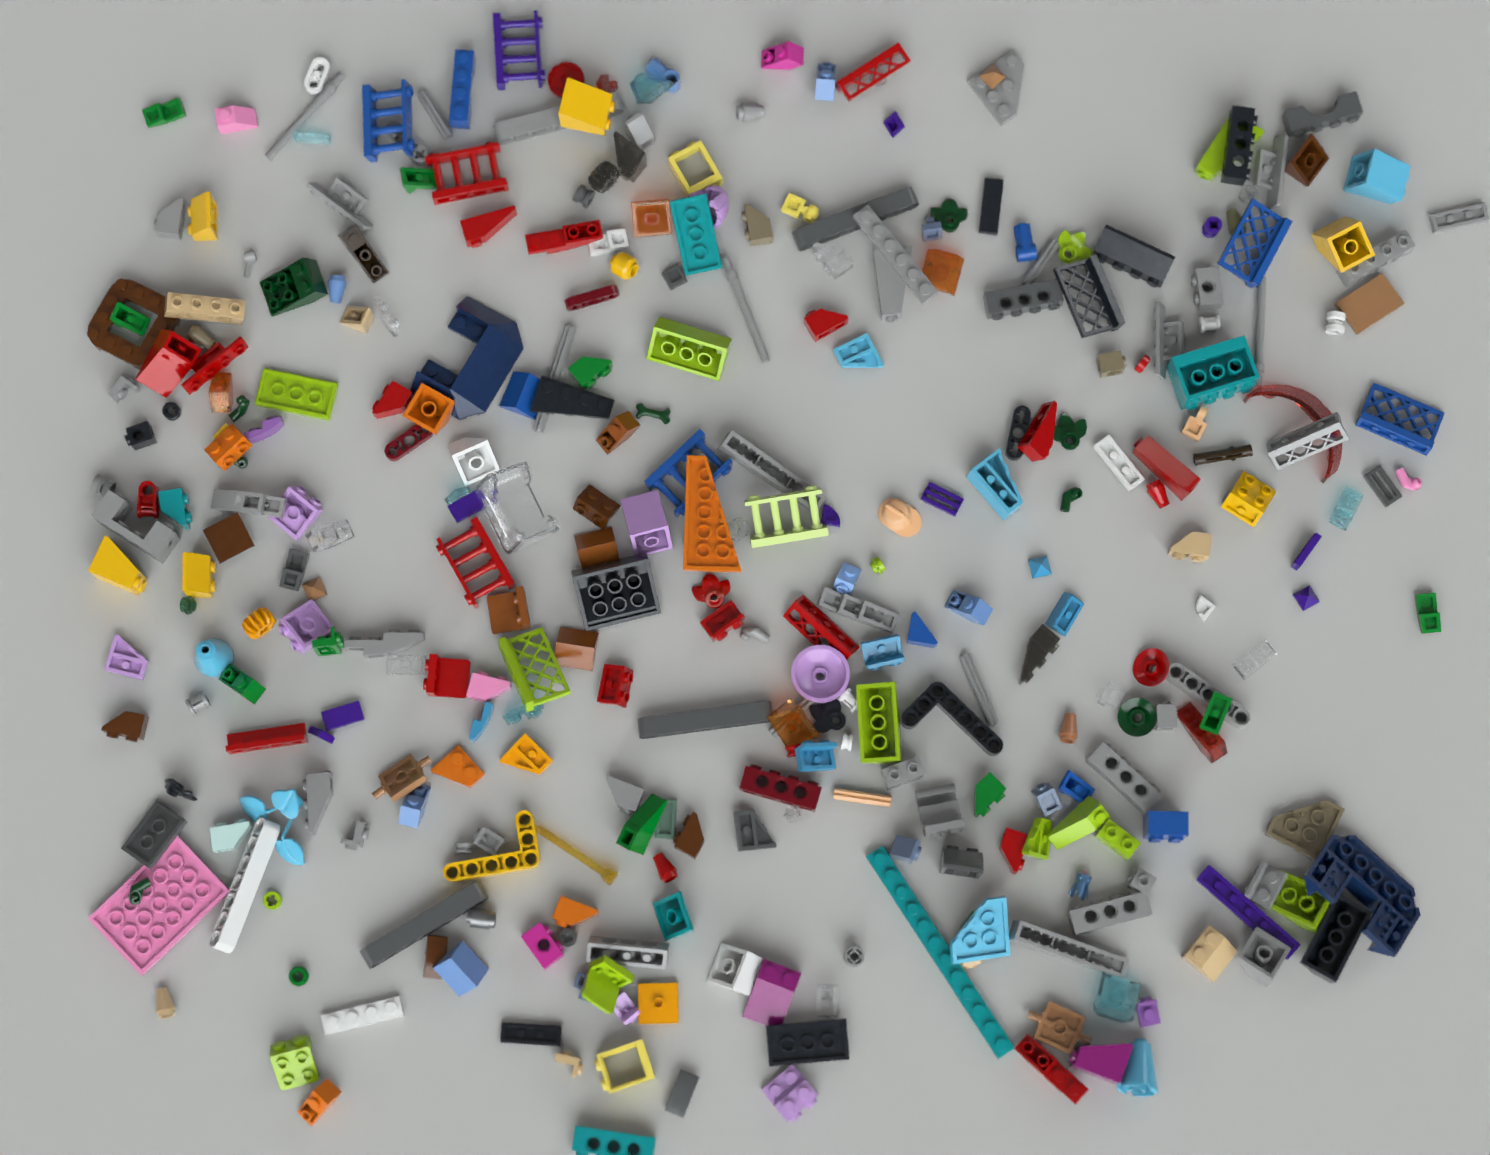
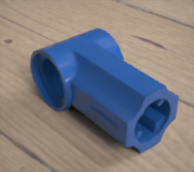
[1013,223,1037,262]

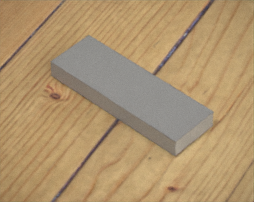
[1428,202,1490,234]

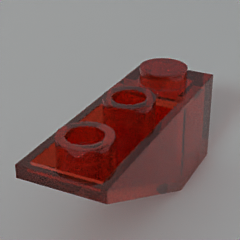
[1177,702,1227,764]

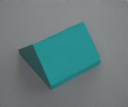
[652,891,694,941]

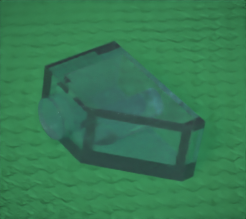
[630,73,674,104]

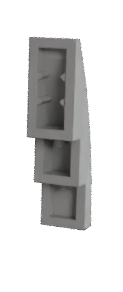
[816,587,899,633]

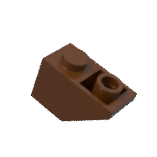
[101,711,149,742]
[673,812,705,859]

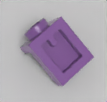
[1135,996,1161,1028]

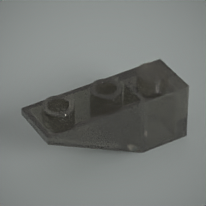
[1018,624,1060,685]

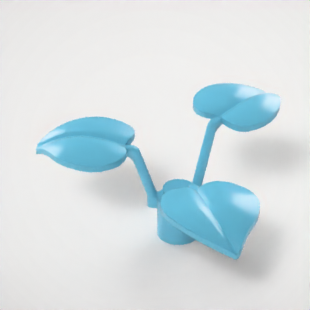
[239,789,305,865]

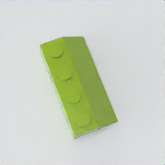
[647,317,732,381]
[856,682,902,764]

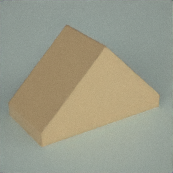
[339,306,374,334]

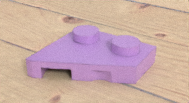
[104,634,149,680]

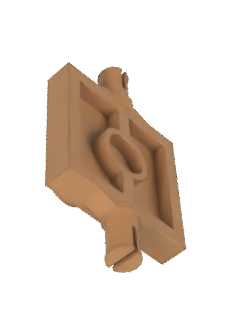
[372,754,432,802]
[1026,1001,1093,1055]

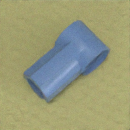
[645,58,681,93]

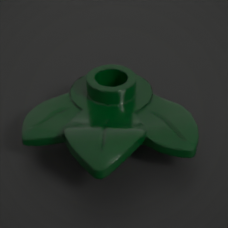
[930,198,968,233]
[1053,413,1087,450]

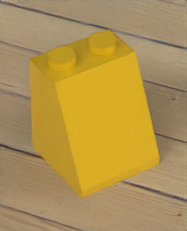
[558,78,616,136]
[1311,217,1375,273]
[88,536,147,596]

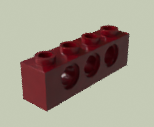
[739,764,822,812]

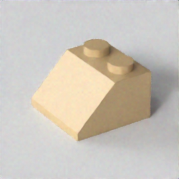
[1181,925,1238,983]

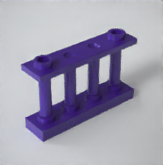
[493,10,546,90]

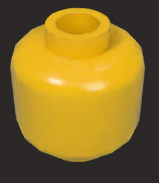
[610,252,639,280]

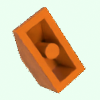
[552,896,599,928]

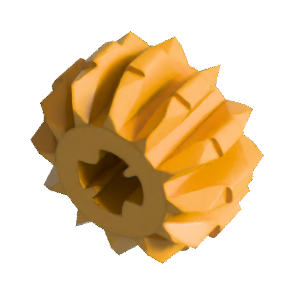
[241,607,276,639]

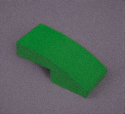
[142,97,187,128]
[1414,592,1441,634]

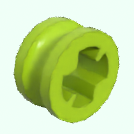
[263,891,283,910]

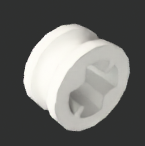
[841,732,853,751]

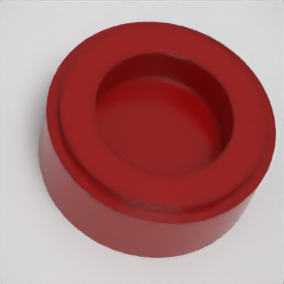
[1134,354,1151,373]

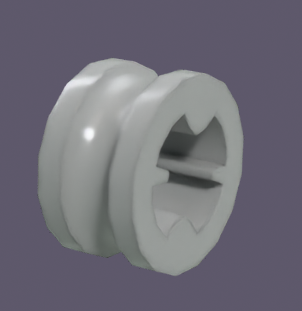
[455,842,473,854]

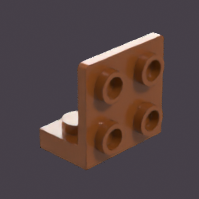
[487,586,531,634]

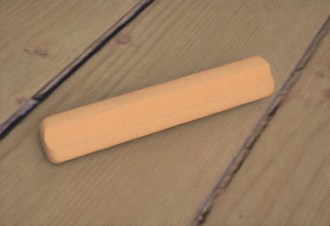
[833,788,892,807]

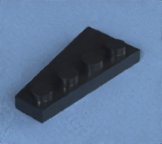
[530,375,615,419]

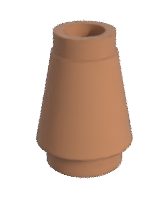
[1058,713,1078,744]

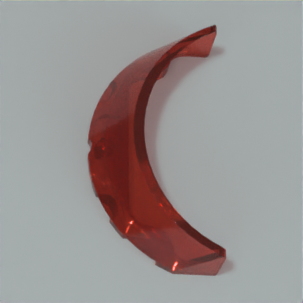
[1243,385,1342,484]

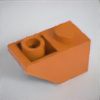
[297,1078,342,1126]

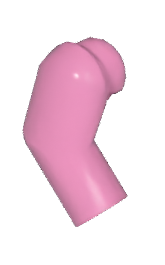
[1395,468,1422,490]

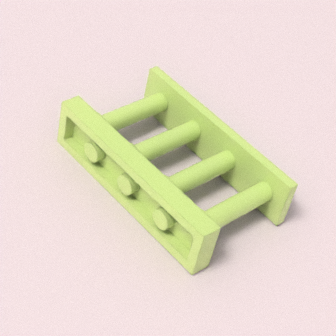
[744,485,829,548]

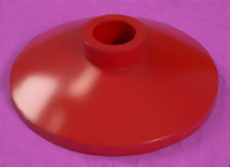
[1133,648,1170,687]

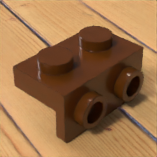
[573,484,621,529]

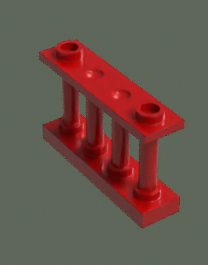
[425,141,509,205]
[436,517,516,609]

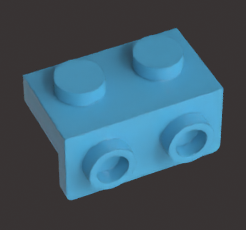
[860,634,905,670]
[795,740,838,772]

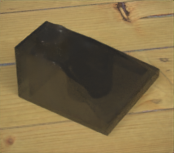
[614,131,647,183]

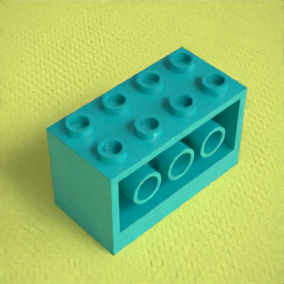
[1166,335,1260,411]

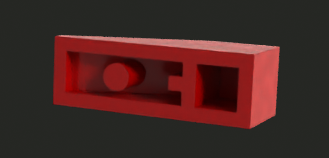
[460,205,517,248]
[1018,401,1057,462]

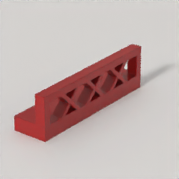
[835,42,911,102]
[783,594,860,660]
[225,723,308,755]

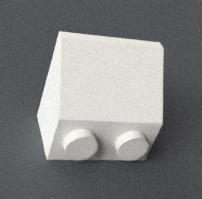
[707,943,764,996]

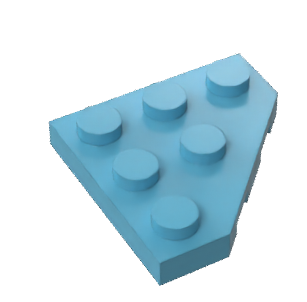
[950,896,1011,964]

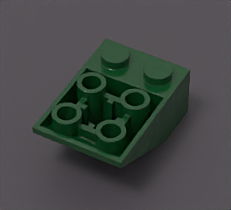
[260,257,328,317]

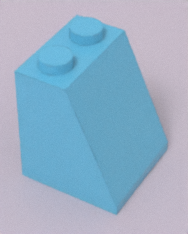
[1343,149,1411,204]

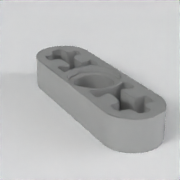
[386,121,429,166]

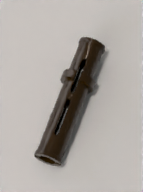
[1193,444,1253,466]

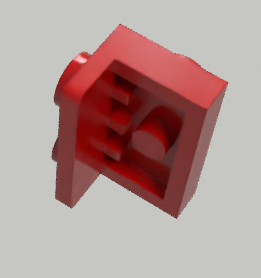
[700,600,745,642]

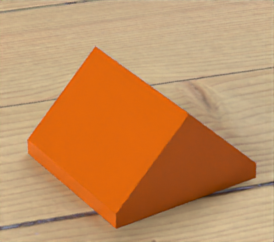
[403,383,455,435]

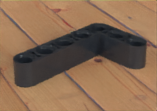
[900,681,1003,756]

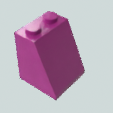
[1068,1043,1133,1084]

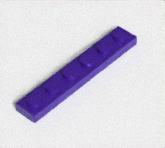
[1196,865,1301,960]

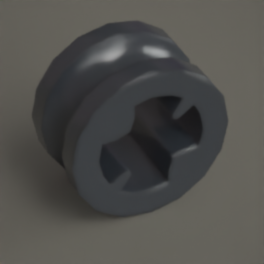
[162,402,181,421]

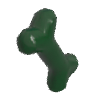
[636,403,671,424]

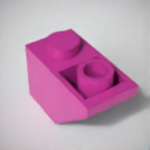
[761,41,804,70]

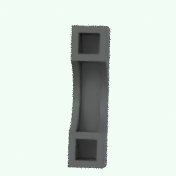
[1281,91,1363,138]

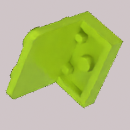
[581,955,635,1014]
[270,1035,319,1090]

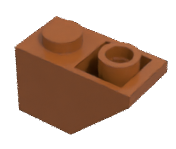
[596,411,640,454]

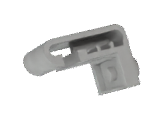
[915,783,965,838]

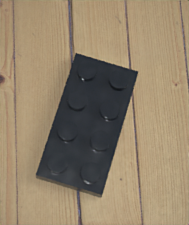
[766,1018,849,1066]

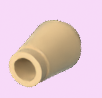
[156,987,176,1019]

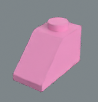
[214,105,258,134]

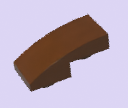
[423,935,448,979]

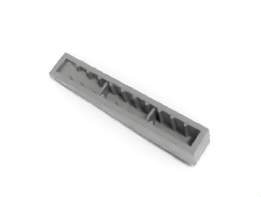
[718,430,826,510]
[1009,920,1129,979]

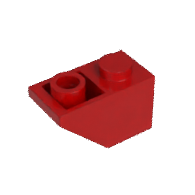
[372,380,414,419]
[999,828,1028,875]

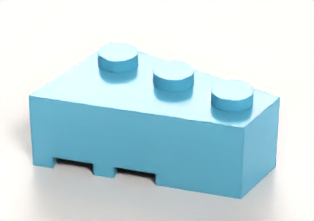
[966,448,1023,521]

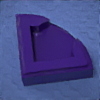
[821,504,840,527]
[307,726,335,744]

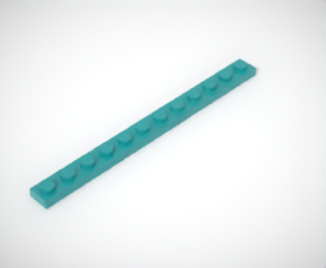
[866,846,1015,1059]

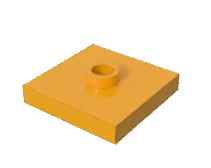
[638,983,679,1025]

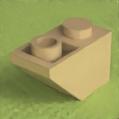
[1168,531,1212,563]

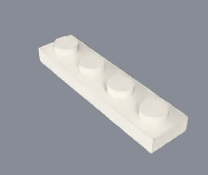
[321,996,404,1035]

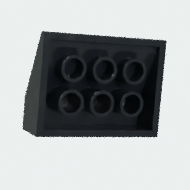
[571,552,661,631]

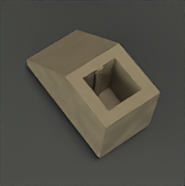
[741,204,773,246]

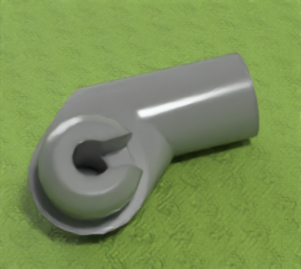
[740,627,770,643]

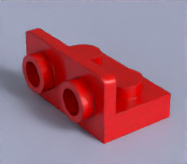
[597,664,634,708]

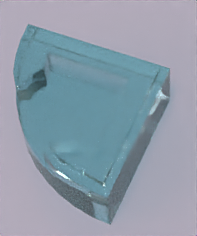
[445,486,471,505]

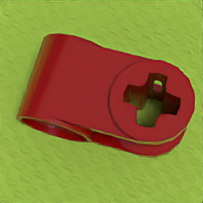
[137,481,160,519]

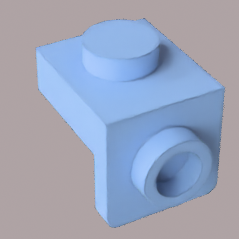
[832,562,862,595]

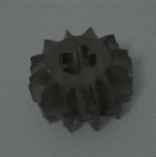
[588,161,620,193]

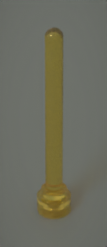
[535,825,618,886]

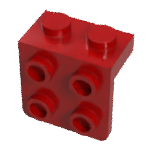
[423,654,471,699]

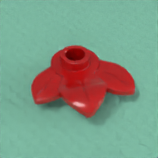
[692,573,731,609]

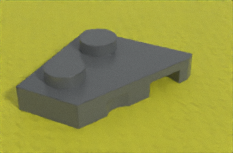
[733,810,777,852]

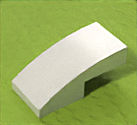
[588,228,629,257]

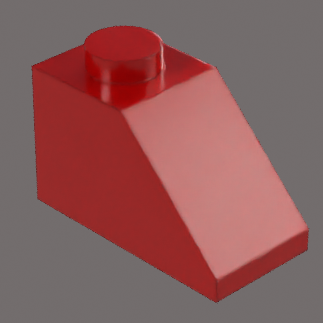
[804,309,849,342]

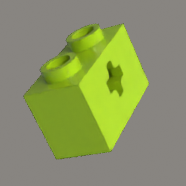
[1095,819,1141,861]

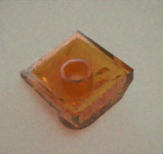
[922,249,964,296]

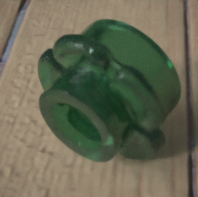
[180,596,197,615]

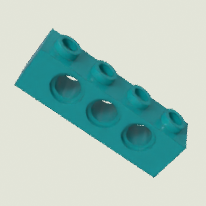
[572,1126,656,1155]

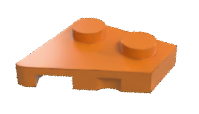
[430,745,485,788]

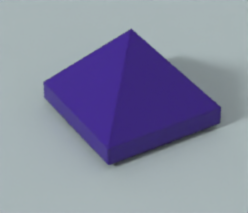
[883,111,905,138]
[1293,585,1320,611]

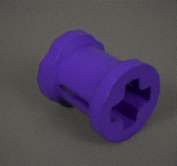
[1202,216,1222,238]

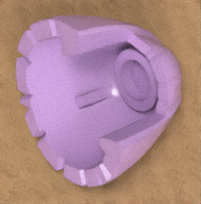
[688,185,729,229]

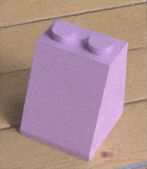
[620,490,673,555]

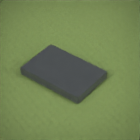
[121,801,188,870]

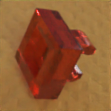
[596,75,618,93]

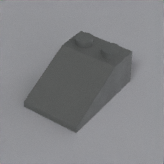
[939,845,984,879]

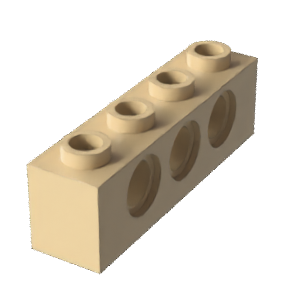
[164,292,245,325]

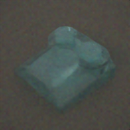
[1093,972,1141,1023]

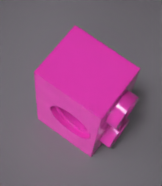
[521,922,565,970]

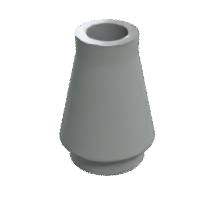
[736,103,765,122]

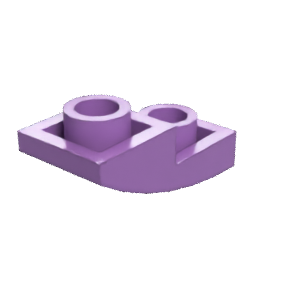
[244,416,284,444]

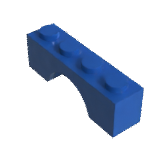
[449,49,476,129]

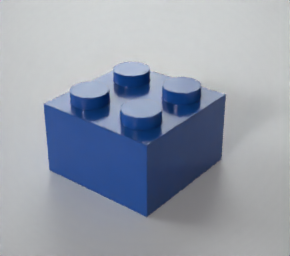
[1143,811,1189,843]

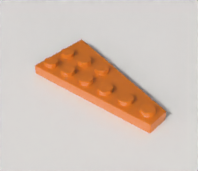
[683,455,742,572]

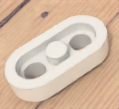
[304,57,330,94]

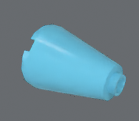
[194,638,234,677]
[1117,1038,1158,1097]

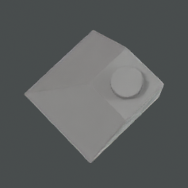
[1237,927,1291,988]

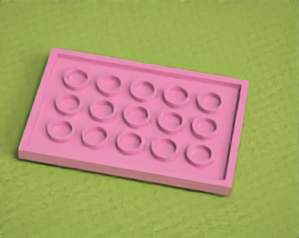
[88,836,229,976]

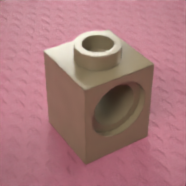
[1096,350,1127,378]

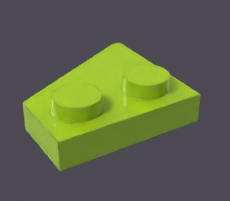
[1022,817,1052,860]

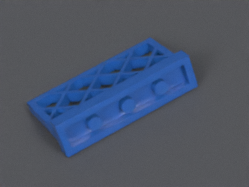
[1217,199,1293,288]
[1355,383,1445,456]

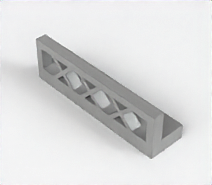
[1266,412,1349,470]

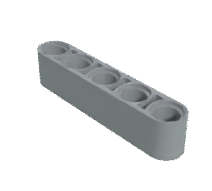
[1166,663,1250,728]

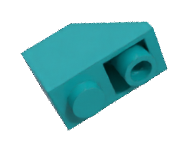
[158,488,192,530]

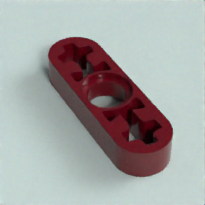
[564,285,620,311]
[384,424,434,461]

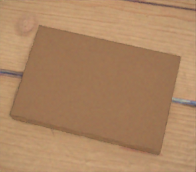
[1335,273,1404,335]

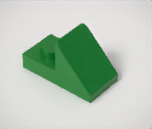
[400,167,437,194]
[109,302,151,336]
[1199,691,1232,735]

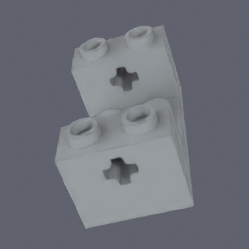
[91,490,180,564]

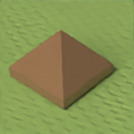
[979,64,1006,89]
[302,577,328,601]

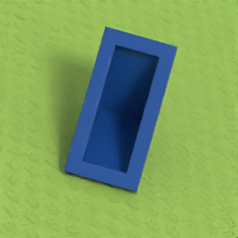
[907,611,938,648]

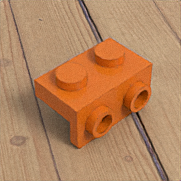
[204,424,252,471]

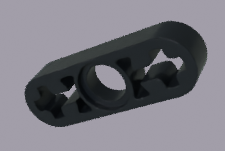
[1006,405,1031,461]

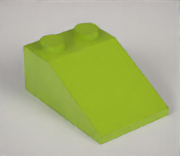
[1271,870,1330,934]

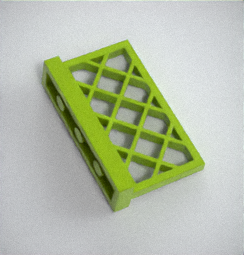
[498,627,571,712]

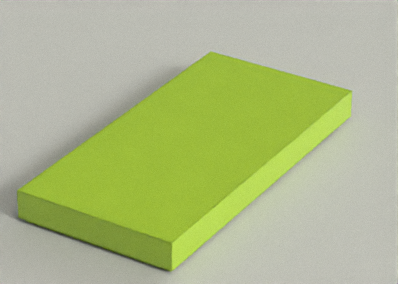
[254,368,339,421]

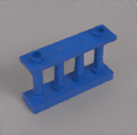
[362,79,415,162]
[644,429,732,517]

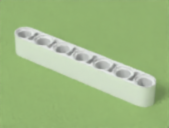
[209,818,280,953]

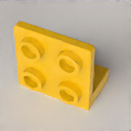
[1221,471,1276,528]

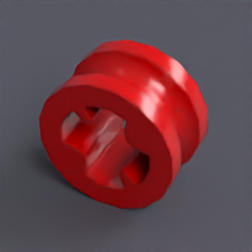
[785,744,801,758]

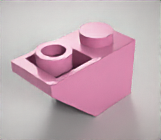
[466,671,512,702]

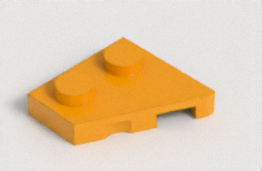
[499,733,554,775]

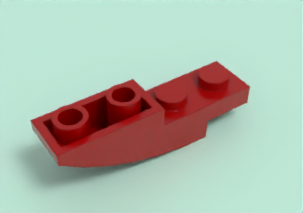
[525,220,603,255]
[1014,1034,1089,1105]

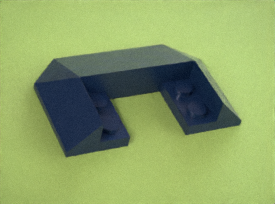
[410,296,524,420]
[1304,835,1421,957]

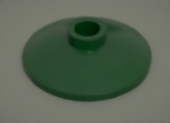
[1118,697,1157,737]

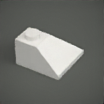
[447,437,500,486]

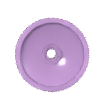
[791,645,850,703]

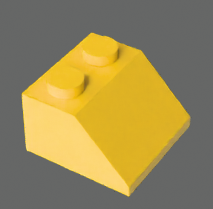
[188,192,218,241]
[182,552,216,598]

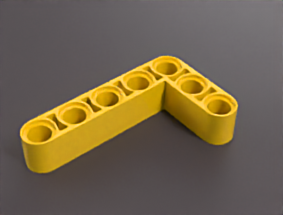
[443,810,541,883]

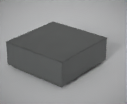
[662,264,687,290]

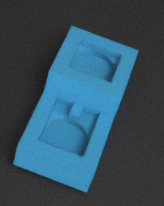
[469,702,495,742]

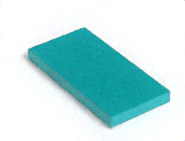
[669,193,723,276]

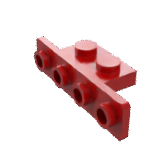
[181,336,249,395]

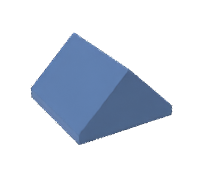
[432,940,489,996]

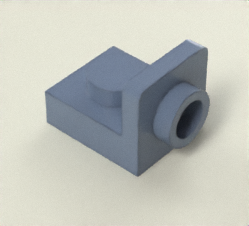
[1031,783,1062,817]

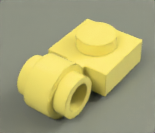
[781,193,819,223]

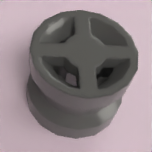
[573,184,595,208]

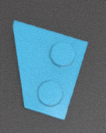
[833,333,884,368]

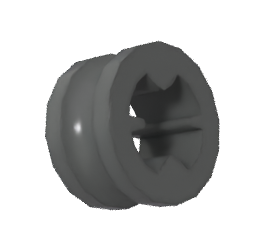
[559,928,577,947]

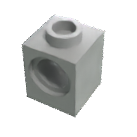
[1155,701,1178,731]

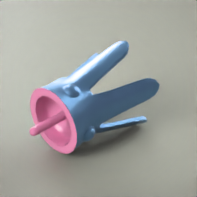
[1068,870,1092,901]

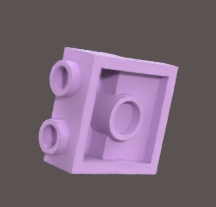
[268,485,324,540]
[278,599,333,654]
[762,1064,818,1122]

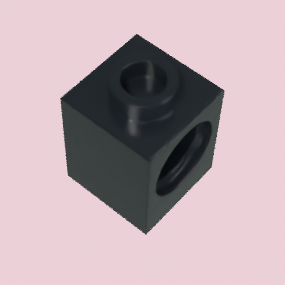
[125,421,157,451]

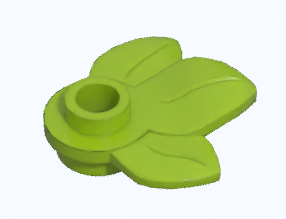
[1058,230,1093,264]

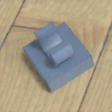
[922,217,942,242]

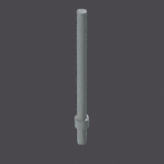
[265,73,345,160]
[722,257,770,363]
[1254,276,1266,387]

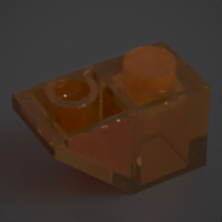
[208,372,233,413]

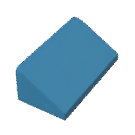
[1045,592,1084,636]

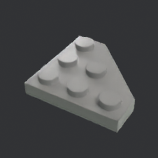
[968,50,1024,126]

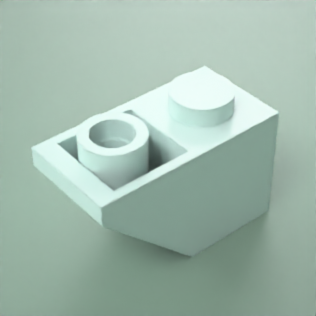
[210,819,253,853]

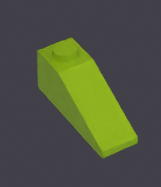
[1046,796,1110,850]

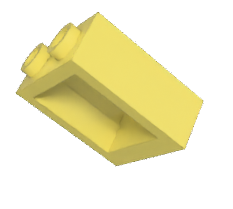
[668,140,723,197]
[594,1039,655,1094]

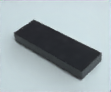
[978,178,1004,235]
[500,1022,562,1047]

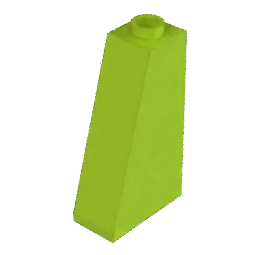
[1195,117,1265,181]

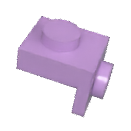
[614,990,641,1025]

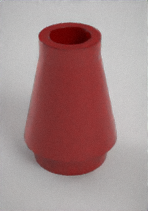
[1146,479,1170,509]
[653,852,678,883]

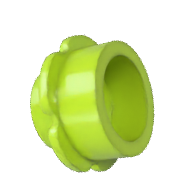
[870,556,886,575]

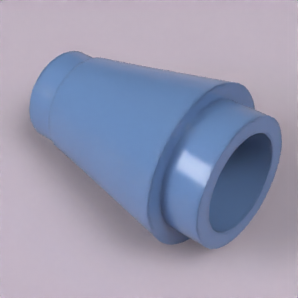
[328,275,347,304]

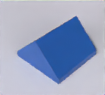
[499,371,540,420]

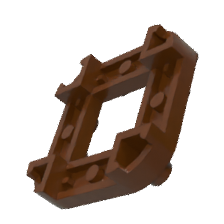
[87,279,181,369]

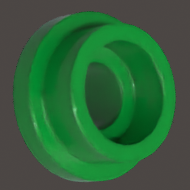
[289,966,309,986]

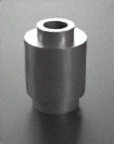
[467,908,496,929]

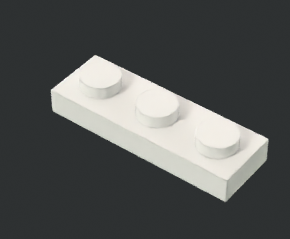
[1093,435,1145,492]

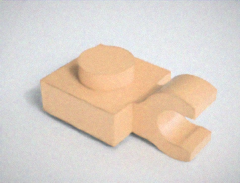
[1181,406,1208,442]

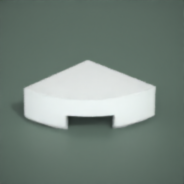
[1196,594,1216,622]

